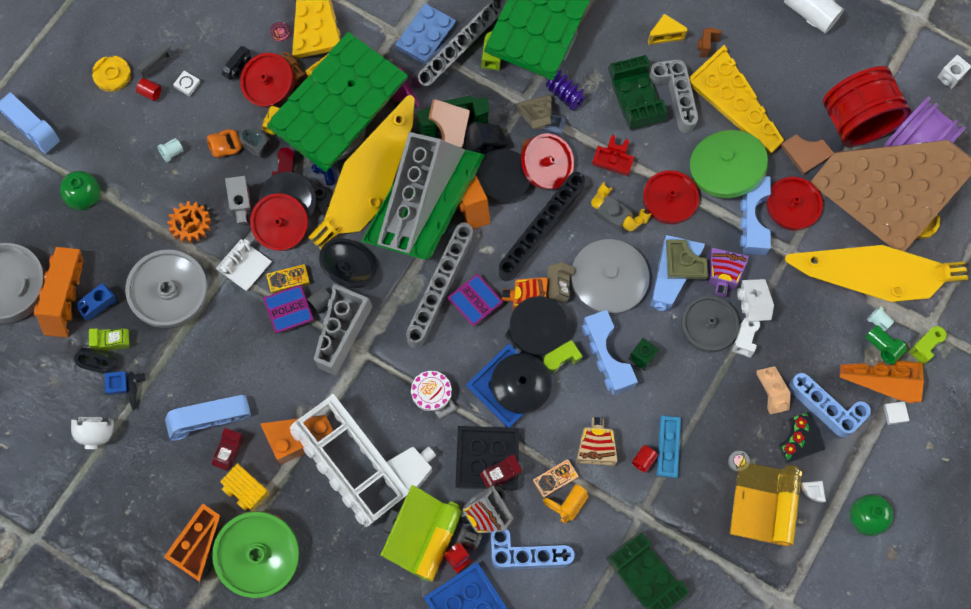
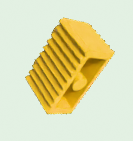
[220,463,270,511]

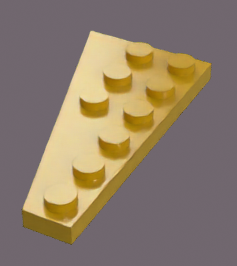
[292,0,341,59]
[689,45,784,155]

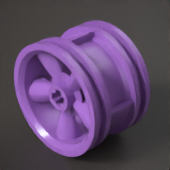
[883,96,967,147]

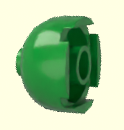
[60,171,101,211]
[850,494,894,536]

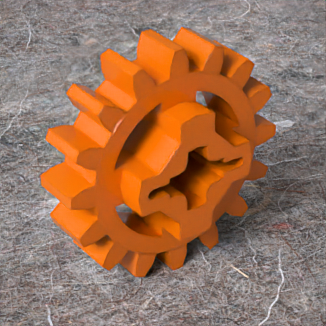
[167,201,212,244]

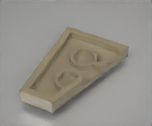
[516,94,552,129]

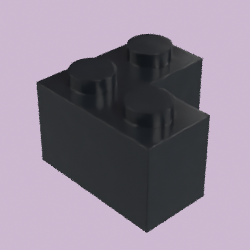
[462,122,509,154]

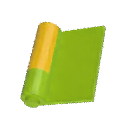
[380,485,463,582]

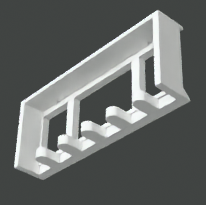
[290,394,409,527]

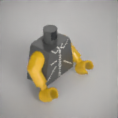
[591,182,651,234]

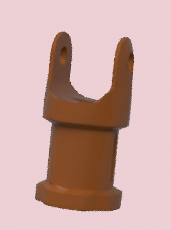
[281,52,308,86]

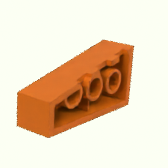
[34,247,84,338]

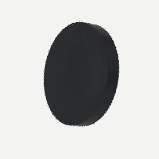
[476,149,530,203]
[259,172,317,220]
[509,296,568,355]

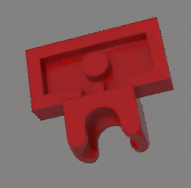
[592,135,634,176]

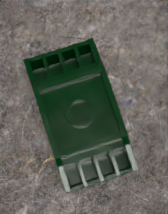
[608,55,667,130]
[416,96,489,138]
[606,532,690,609]

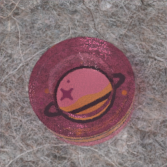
[270,22,289,41]

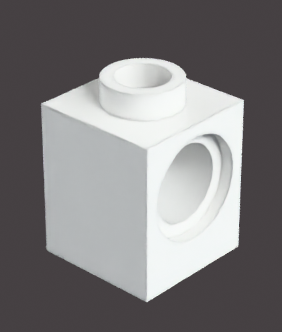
[937,55,971,89]

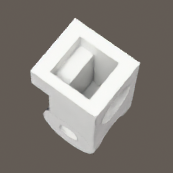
[732,318,760,358]

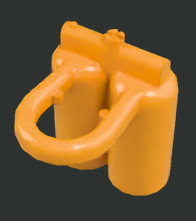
[543,484,589,524]

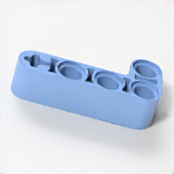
[0,92,60,154]
[789,373,871,438]
[165,395,251,441]
[490,529,575,570]

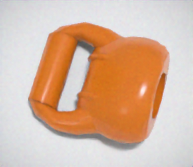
[207,129,243,158]

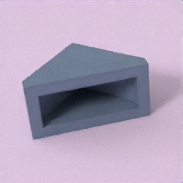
[542,114,566,137]

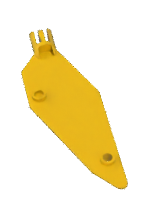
[308,95,415,250]
[785,245,969,302]

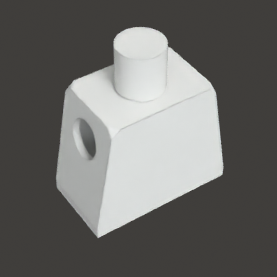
[387,447,436,491]

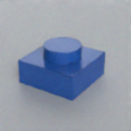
[105,371,128,395]

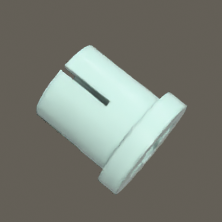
[157,138,183,163]
[867,306,894,331]

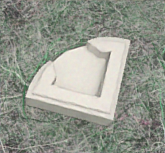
[801,481,826,503]

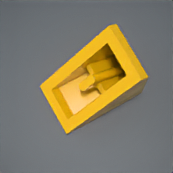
[648,14,687,45]

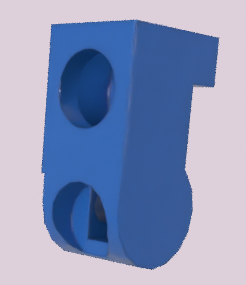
[75,283,119,321]

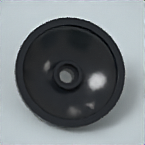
[319,238,377,288]
[491,353,552,414]

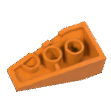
[840,361,924,403]

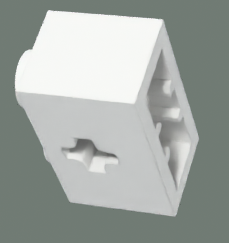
[737,279,774,321]

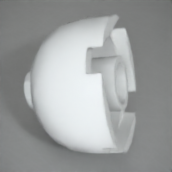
[71,417,114,449]

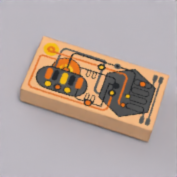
[533,459,579,499]

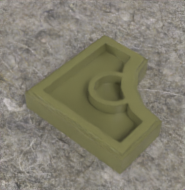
[666,239,708,279]

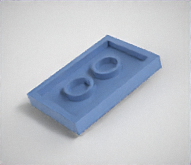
[395,3,456,63]

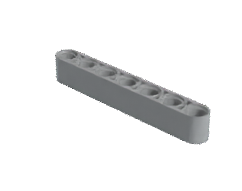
[406,223,473,348]

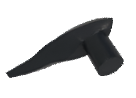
[128,372,146,410]

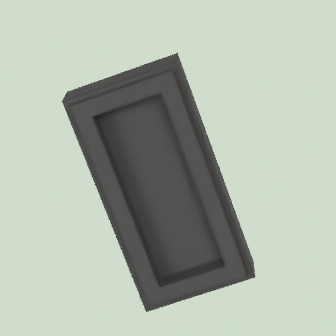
[136,43,173,79]

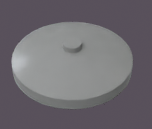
[571,239,650,315]
[125,250,208,328]

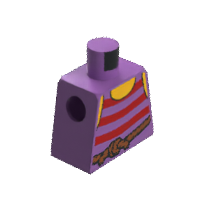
[707,248,749,297]

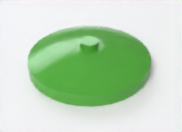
[690,130,768,198]
[213,511,299,598]

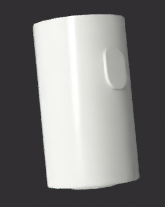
[784,0,844,34]

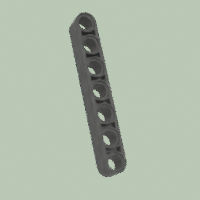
[411,0,507,88]

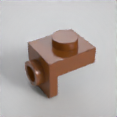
[697,28,722,58]

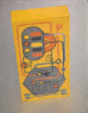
[266,264,310,294]

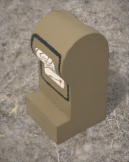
[547,262,574,303]

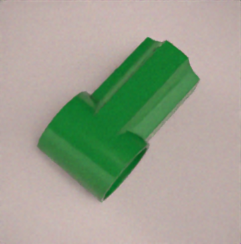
[865,325,907,364]

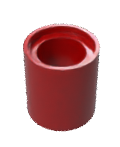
[136,78,162,101]
[631,445,658,473]

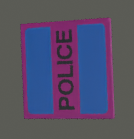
[447,273,503,327]
[263,284,314,334]

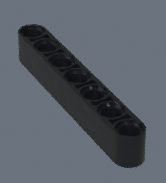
[498,172,585,281]

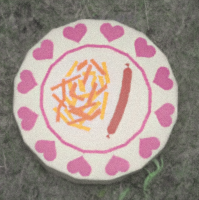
[411,371,452,411]

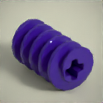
[546,69,587,111]

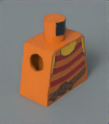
[502,277,548,311]

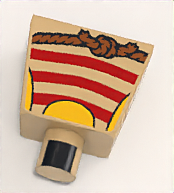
[576,417,617,466]

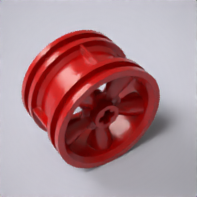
[822,66,911,147]

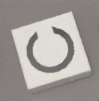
[173,71,201,97]

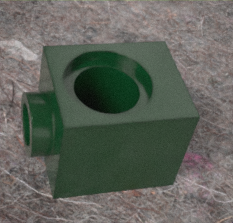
[628,338,659,371]

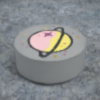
[728,451,750,472]

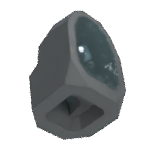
[239,127,272,158]

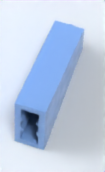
[650,235,705,311]

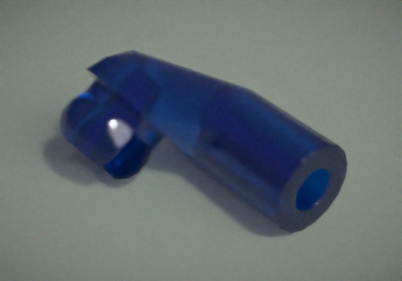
[311,164,335,186]

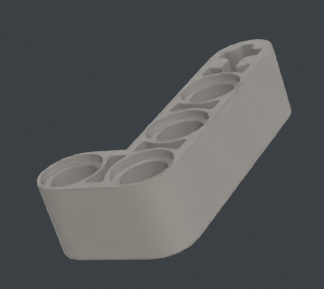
[649,60,698,133]

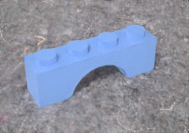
[740,176,771,255]
[581,310,638,395]

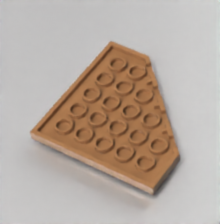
[811,139,971,252]

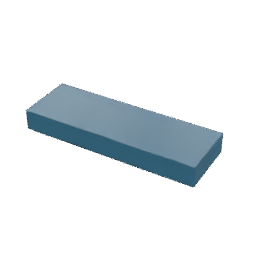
[656,415,681,479]

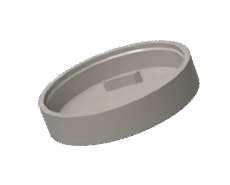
[0,243,46,324]

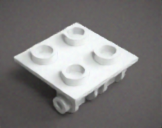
[216,239,272,291]

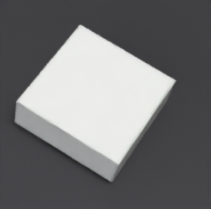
[883,401,910,425]

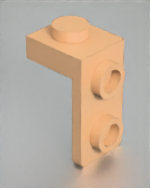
[757,367,790,414]

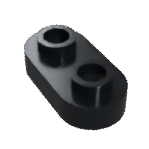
[222,46,251,80]
[314,185,333,217]
[74,347,116,374]

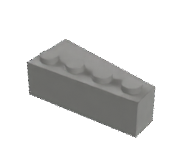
[314,283,372,376]

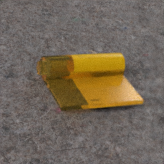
[730,461,802,546]

